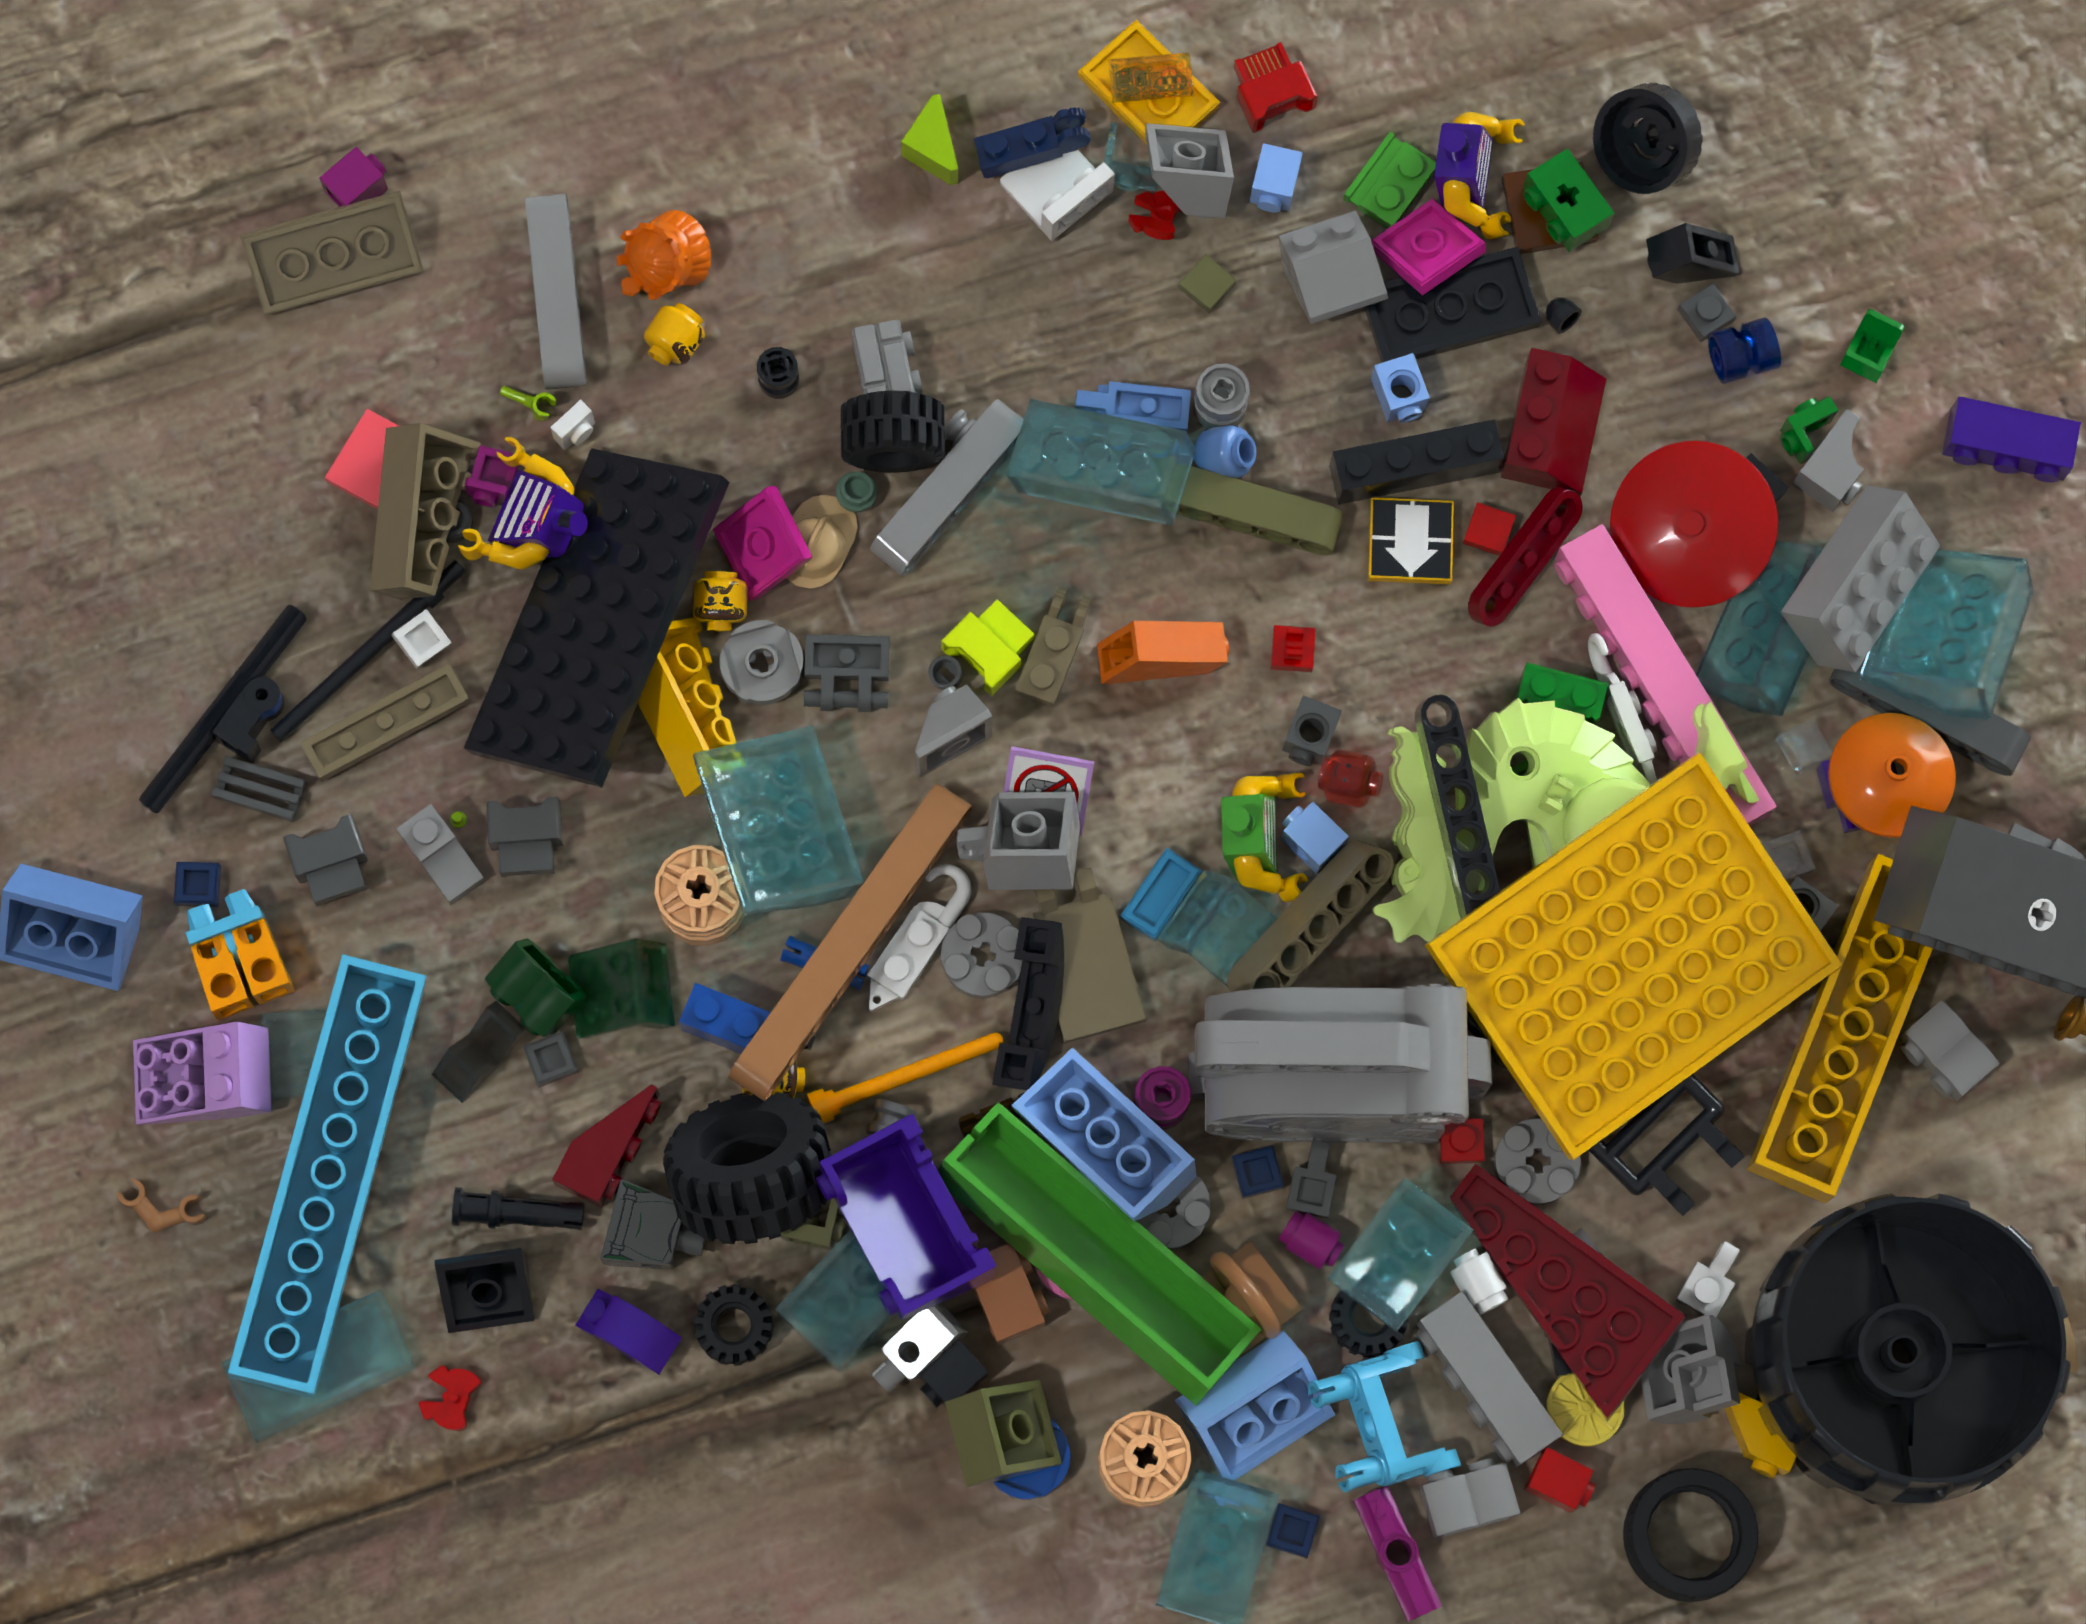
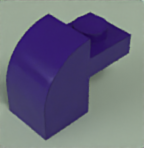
[575,1289,682,1375]

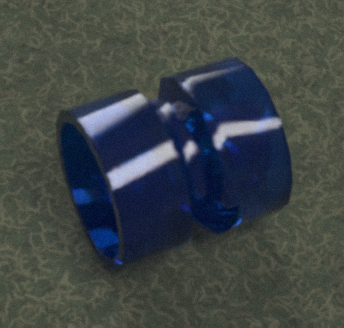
[1708,317,1781,384]

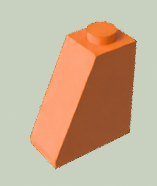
[1097,620,1229,684]

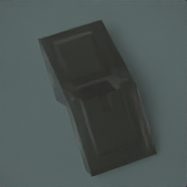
[431,1001,527,1103]

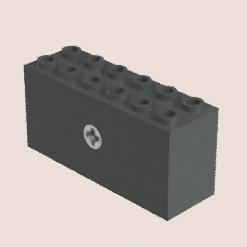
[1874,806,2086,999]

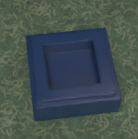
[174,862,221,907]
[1231,1146,1284,1199]
[1265,1503,1320,1559]

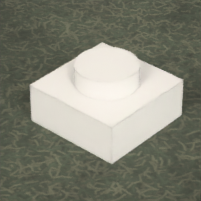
[550,399,595,451]
[391,609,452,669]

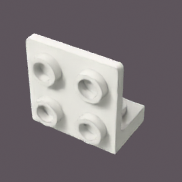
[1000,134,1115,241]

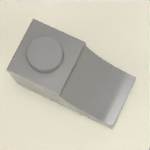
[1793,409,1864,512]
[396,804,486,905]

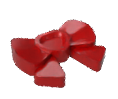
[1128,190,1181,240]
[419,1365,482,1431]

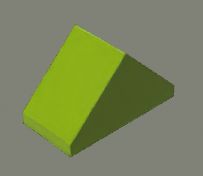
[901,94,958,185]

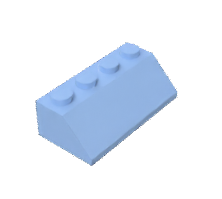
[1011,1048,1197,1221]

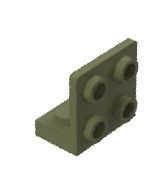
[780,1198,847,1251]

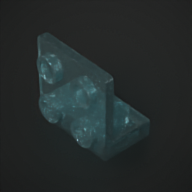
[1157,871,1277,987]

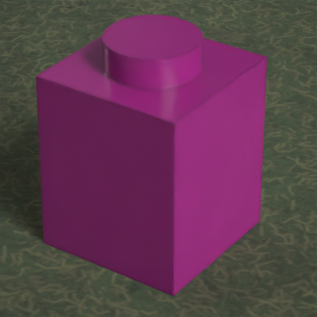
[319,146,388,207]

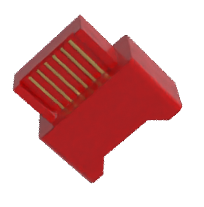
[1234,42,1318,133]

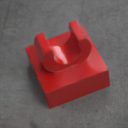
[1271,625,1316,672]

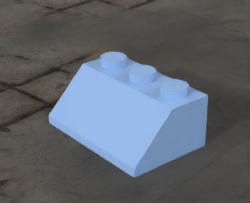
[1175,1330,1335,1485]

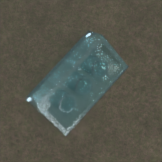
[1696,541,1823,716]

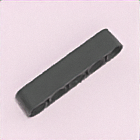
[1829,650,2031,776]

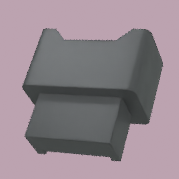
[486,797,563,877]
[283,815,368,907]

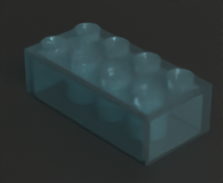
[1006,399,1196,526]
[775,1230,897,1374]

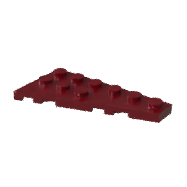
[1450,1164,1685,1422]

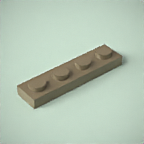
[300,663,471,782]

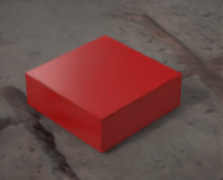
[1463,502,1516,556]

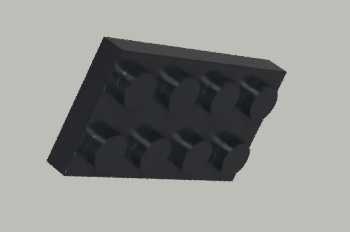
[1364,246,1542,363]

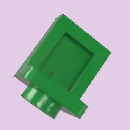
[1840,309,1905,383]
[1780,396,1838,464]

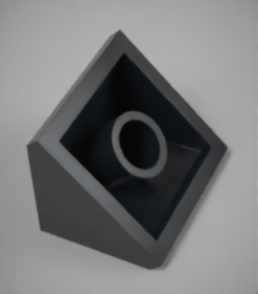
[435,1248,534,1333]

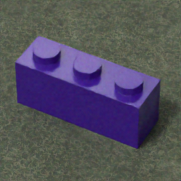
[1942,396,2081,483]

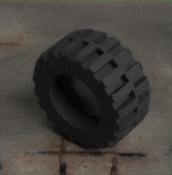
[663,1092,832,1245]

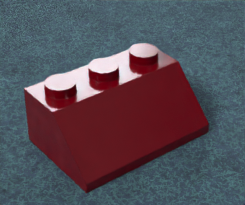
[1500,347,1606,496]

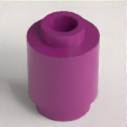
[1278,1210,1345,1270]

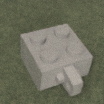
[956,792,1080,890]

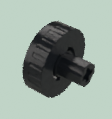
[1593,83,1703,194]

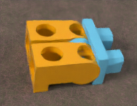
[185,889,296,1021]

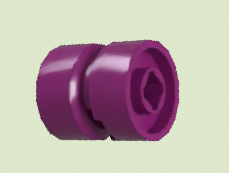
[1133,1066,1191,1130]

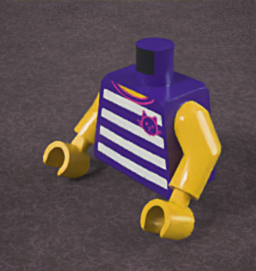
[1435,112,1525,240]
[458,437,588,570]

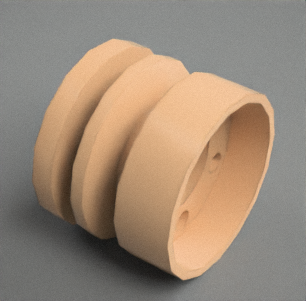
[654,845,747,946]
[1098,1410,1192,1508]

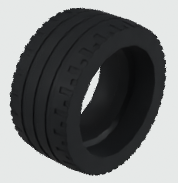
[1623,1468,1759,1602]

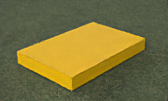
[1078,19,1221,145]

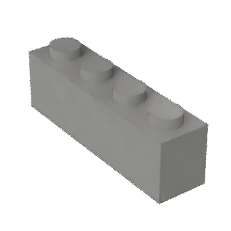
[1416,1291,1563,1468]

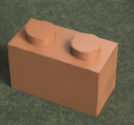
[974,1244,1050,1346]

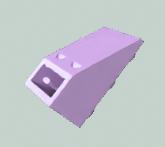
[133,1021,272,1125]

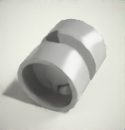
[1193,363,1250,429]

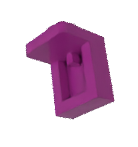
[465,445,520,508]

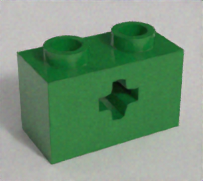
[1523,148,1615,252]

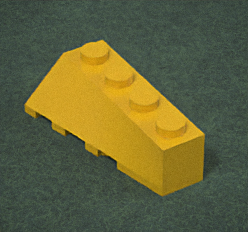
[638,617,744,797]

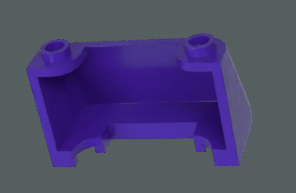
[816,1113,997,1320]

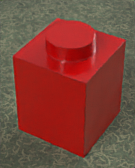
[1523,1447,1596,1513]

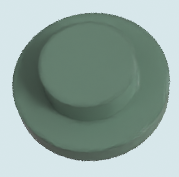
[836,472,877,513]

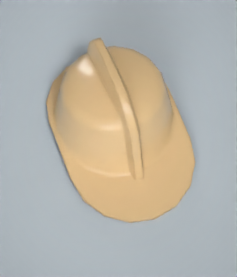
[786,495,858,589]

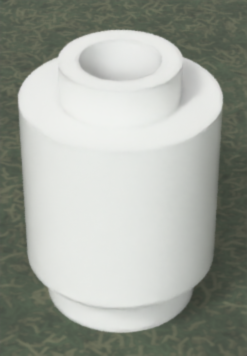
[1450,1248,1509,1316]

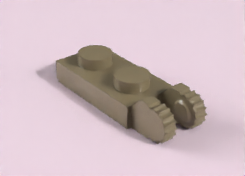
[1015,586,1092,708]

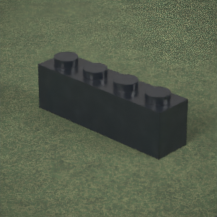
[1329,419,1504,505]

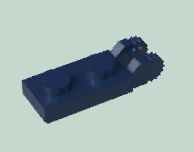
[974,107,1091,179]

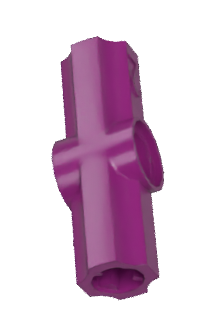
[1353,1486,1442,1622]

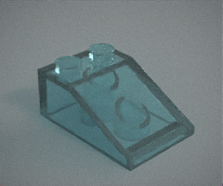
[1327,1177,1474,1332]
[1156,1469,1279,1624]

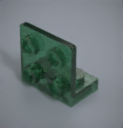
[568,938,675,1039]

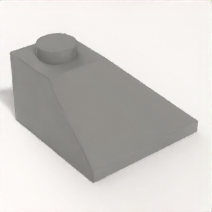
[1145,123,1234,218]
[915,684,993,778]

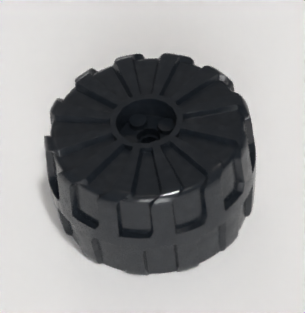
[1744,1193,2071,1506]

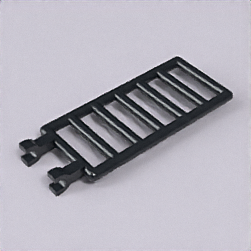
[1467,1009,1744,1216]

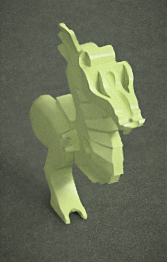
[1373,698,1759,943]

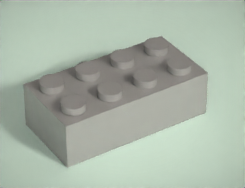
[1781,486,1941,673]

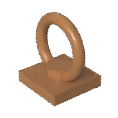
[1202,1241,1303,1359]

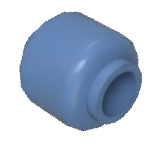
[1193,425,1257,479]

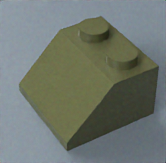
[945,1380,1062,1487]

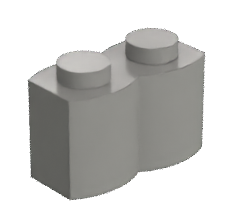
[1899,1000,2000,1101]
[1419,1458,1521,1539]

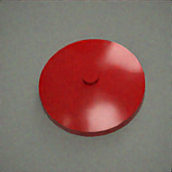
[1610,441,1779,608]

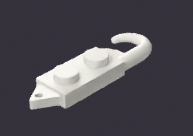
[1588,633,1657,785]
[867,864,972,1012]

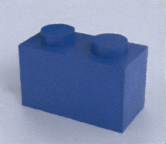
[679,983,771,1054]

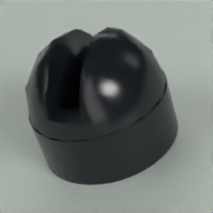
[1546,297,1582,334]

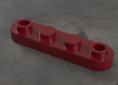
[1468,487,1583,627]

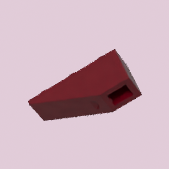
[552,1084,662,1208]

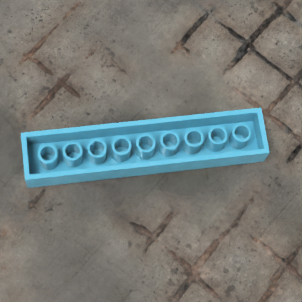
[228,954,426,1399]

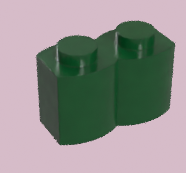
[485,938,586,1037]

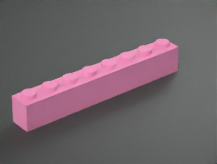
[1554,524,1777,827]

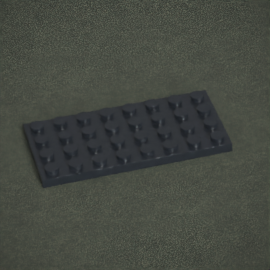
[464,448,730,788]

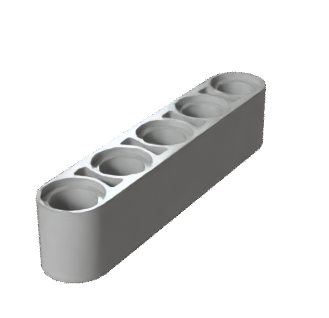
[525,193,587,390]
[870,399,1031,577]

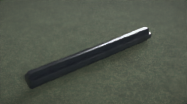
[139,605,307,813]

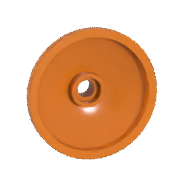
[1828,713,1956,838]

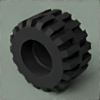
[841,390,945,473]

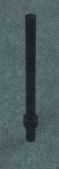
[270,560,466,742]

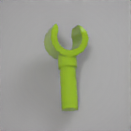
[500,386,556,421]

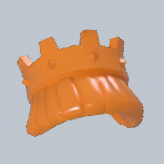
[616,210,712,300]

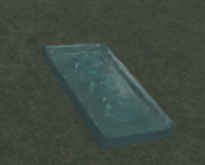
[221,1289,416,1443]

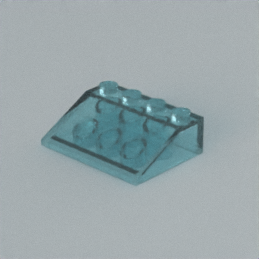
[1860,550,2034,720]
[693,725,864,915]

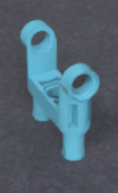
[1308,1341,1462,1492]

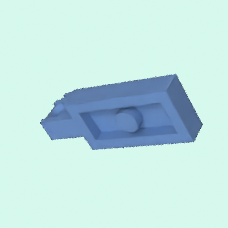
[1074,381,1191,434]

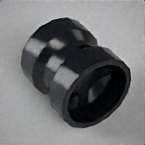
[757,347,799,399]

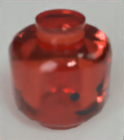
[1318,750,1383,808]

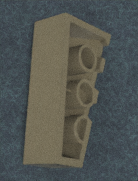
[370,423,481,600]

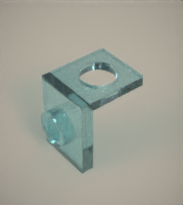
[1104,122,1157,191]

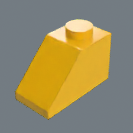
[1724,1392,1796,1479]

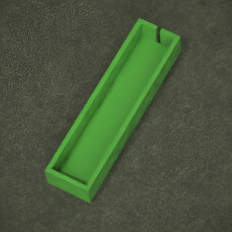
[938,1102,1262,1406]

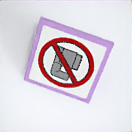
[1004,746,1094,836]

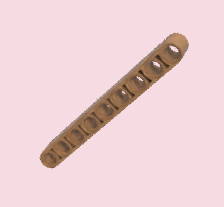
[728,783,973,1101]

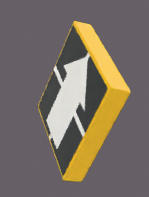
[1368,498,1454,585]

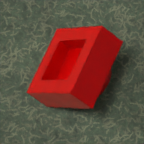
[1439,1118,1485,1164]

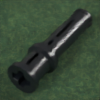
[452,1187,585,1230]

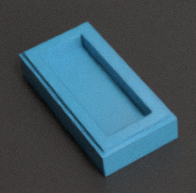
[1120,848,1202,942]

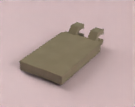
[1033,867,1146,1044]

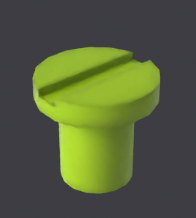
[450,811,467,828]

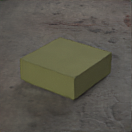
[1178,254,1236,313]

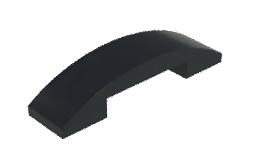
[992,917,1064,1091]

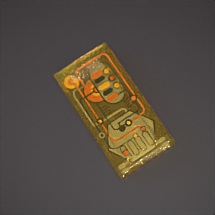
[1108,53,1194,103]

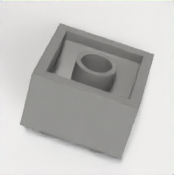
[1279,211,1388,324]

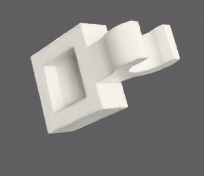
[1675,1241,1740,1317]

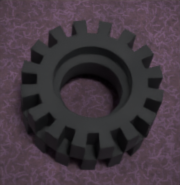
[1329,1276,1409,1358]
[694,1284,773,1366]

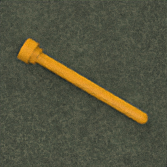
[806,1032,1004,1124]

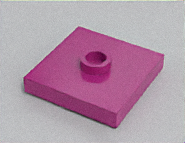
[1371,198,1486,295]
[712,486,813,601]

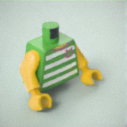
[1221,772,1308,902]

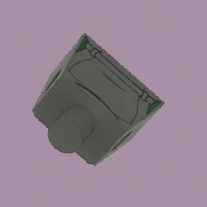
[600,1180,706,1270]

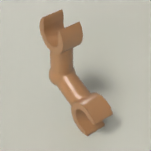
[117,1179,207,1233]

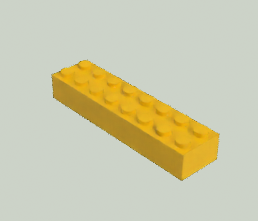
[1746,854,1932,1204]

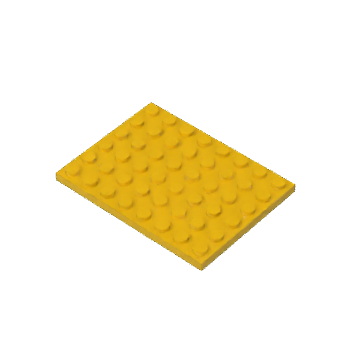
[1425,753,1842,1160]

